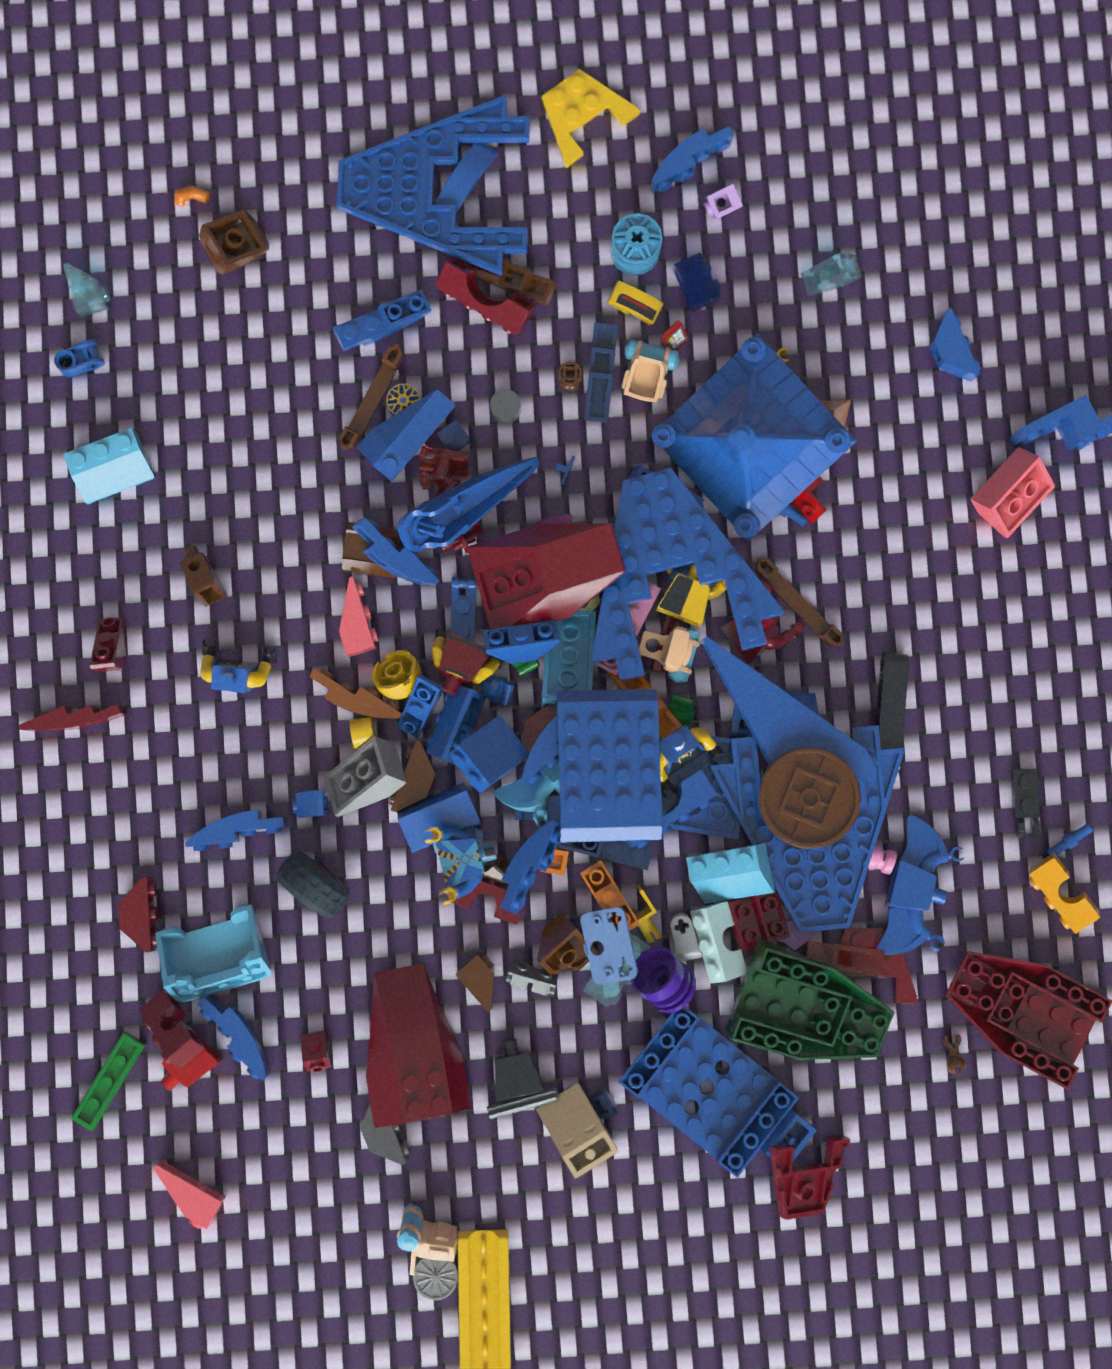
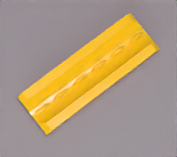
[458,1229,511,1369]

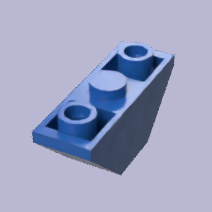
[929,308,980,381]
[482,620,560,664]
[397,675,443,739]

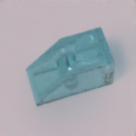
[801,253,862,296]
[63,263,110,317]

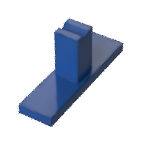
[555,456,576,487]

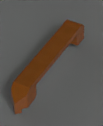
[339,343,403,450]
[756,557,844,647]

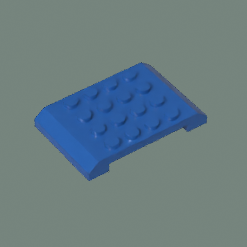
[556,689,662,842]

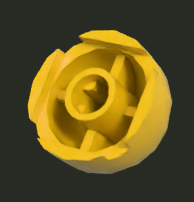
[372,650,422,700]

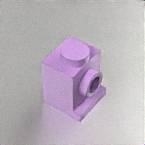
[703,184,743,219]

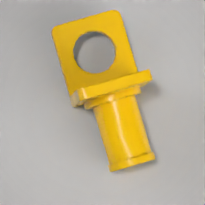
[635,885,661,943]

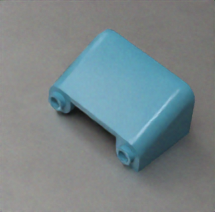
[155,905,271,1002]

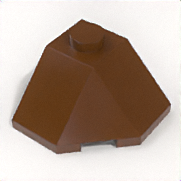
[537,912,599,974]

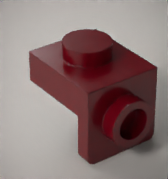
[300,1030,332,1073]

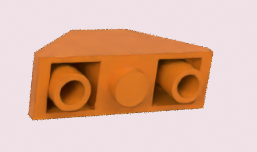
[580,860,640,931]

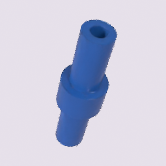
[779,504,808,527]
[1046,823,1093,856]

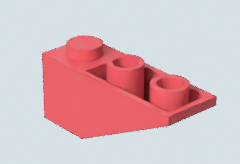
[339,577,379,657]

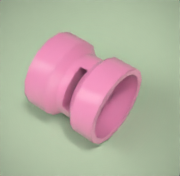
[868,845,897,875]

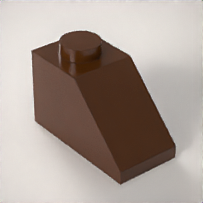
[455,953,495,1012]

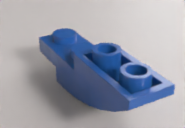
[650,126,734,193]
[333,289,432,351]
[352,518,439,586]
[521,716,558,786]
[185,810,287,851]
[500,820,560,915]
[197,996,270,1081]

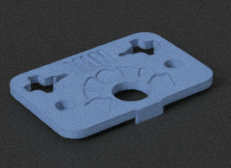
[580,907,638,985]

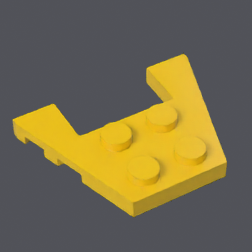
[542,69,640,168]

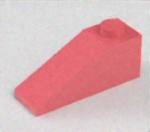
[154,1160,226,1229]

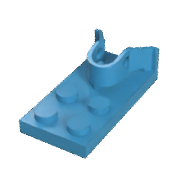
[541,610,596,708]

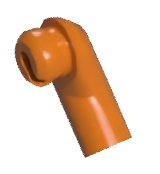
[174,185,210,207]

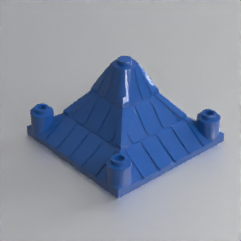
[650,333,857,542]

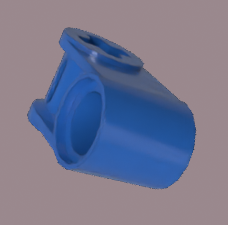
[54,339,105,377]

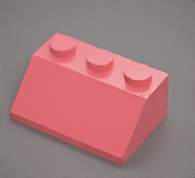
[970,447,1055,538]

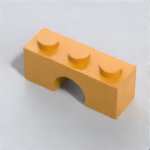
[1028,852,1100,934]

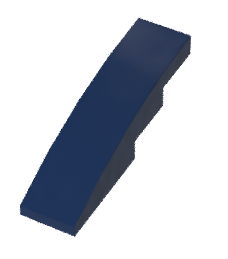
[584,322,618,423]

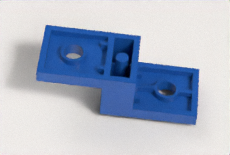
[1009,395,1112,451]

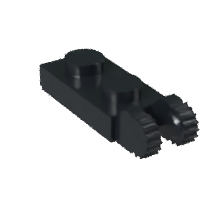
[1011,769,1040,838]

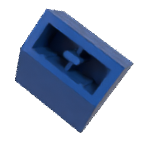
[760,1108,817,1162]

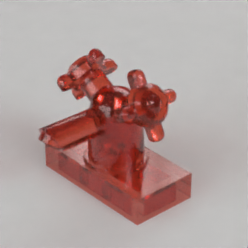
[419,446,470,497]

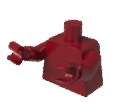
[720,582,805,664]

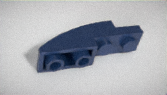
[556,822,654,870]

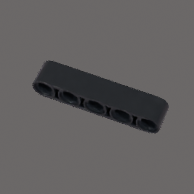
[875,652,909,772]

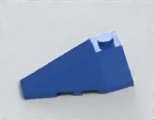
[357,389,456,482]

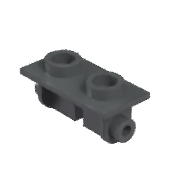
[506,961,559,996]

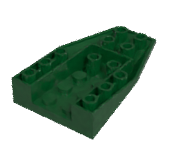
[725,938,895,1060]

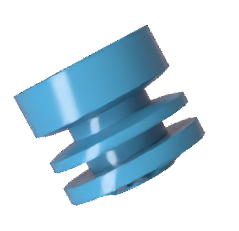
[610,213,663,276]

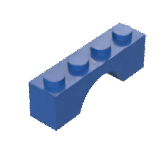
[626,769,717,849]

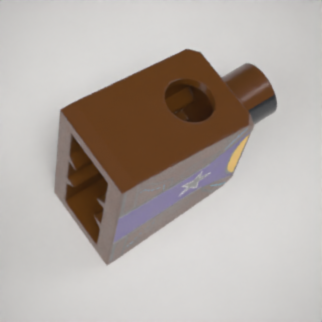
[180,546,227,607]

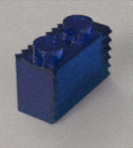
[673,253,722,313]

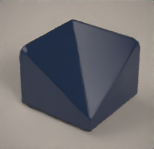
[437,420,471,456]

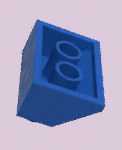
[426,686,486,764]

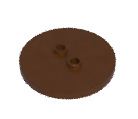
[758,747,860,849]

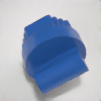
[481,675,515,705]

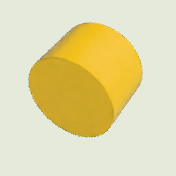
[349,717,376,750]

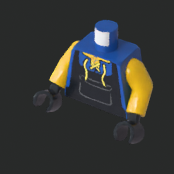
[200,639,277,693]
[659,725,727,798]

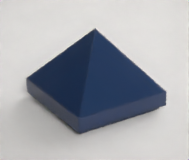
[589,1091,617,1119]

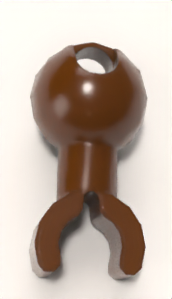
[942,1034,966,1075]

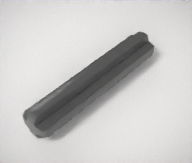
[487,1088,559,1119]

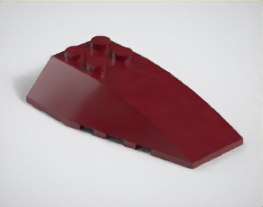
[366,964,472,1128]

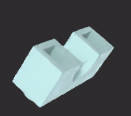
[690,901,747,984]

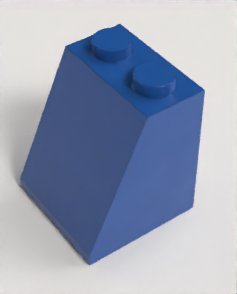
[449,715,530,793]

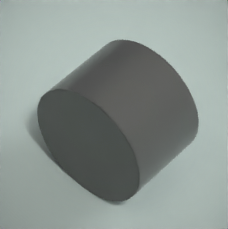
[490,389,521,424]

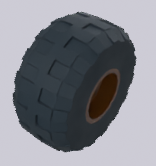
[277,851,350,918]

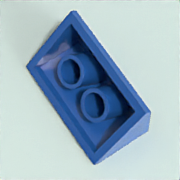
[397,782,481,853]

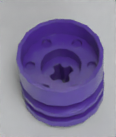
[630,947,696,1013]

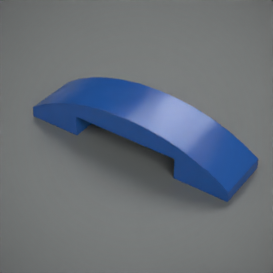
[434,143,498,217]

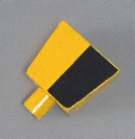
[656,565,710,628]

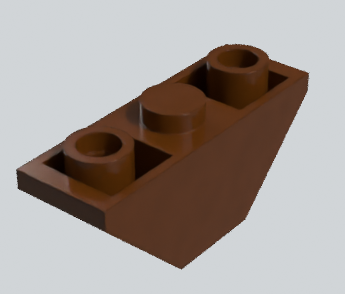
[389,741,437,812]

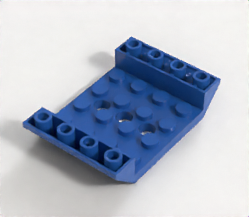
[618,1007,799,1178]

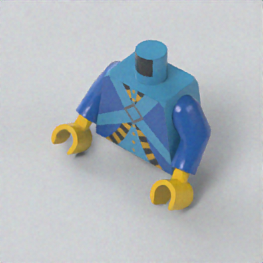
[425,827,497,905]

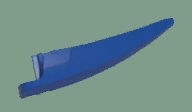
[397,457,540,552]

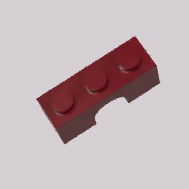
[447,878,527,925]
[140,989,205,1069]

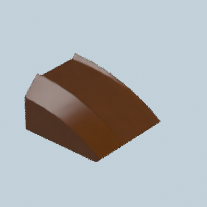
[199,209,269,275]
[342,522,404,578]

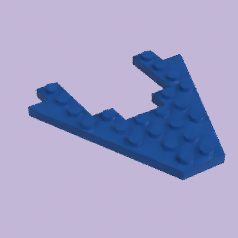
[337,96,530,275]
[591,468,784,681]
[710,725,904,932]

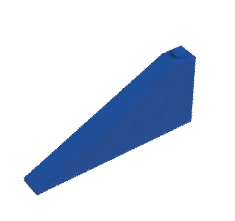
[701,637,878,782]

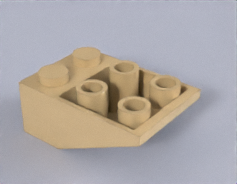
[536,1082,618,1179]

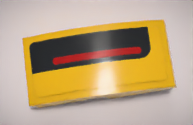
[607,281,663,325]

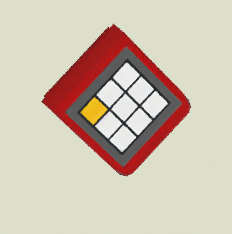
[660,321,688,351]

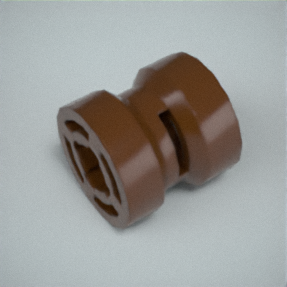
[558,361,582,391]

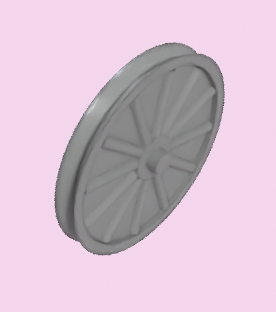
[413,1258,458,1300]

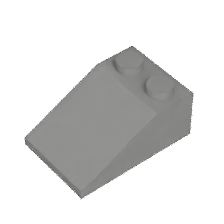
[324,736,407,817]

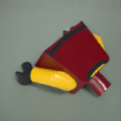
[431,629,505,695]

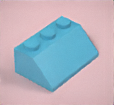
[63,428,155,504]
[686,843,775,904]

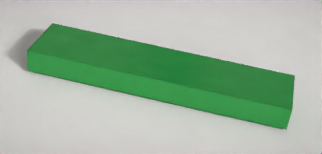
[71,1031,146,1132]

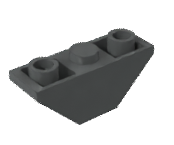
[360,1105,410,1165]

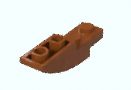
[309,668,402,720]

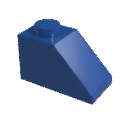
[292,790,330,818]

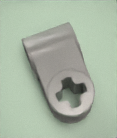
[670,913,702,962]

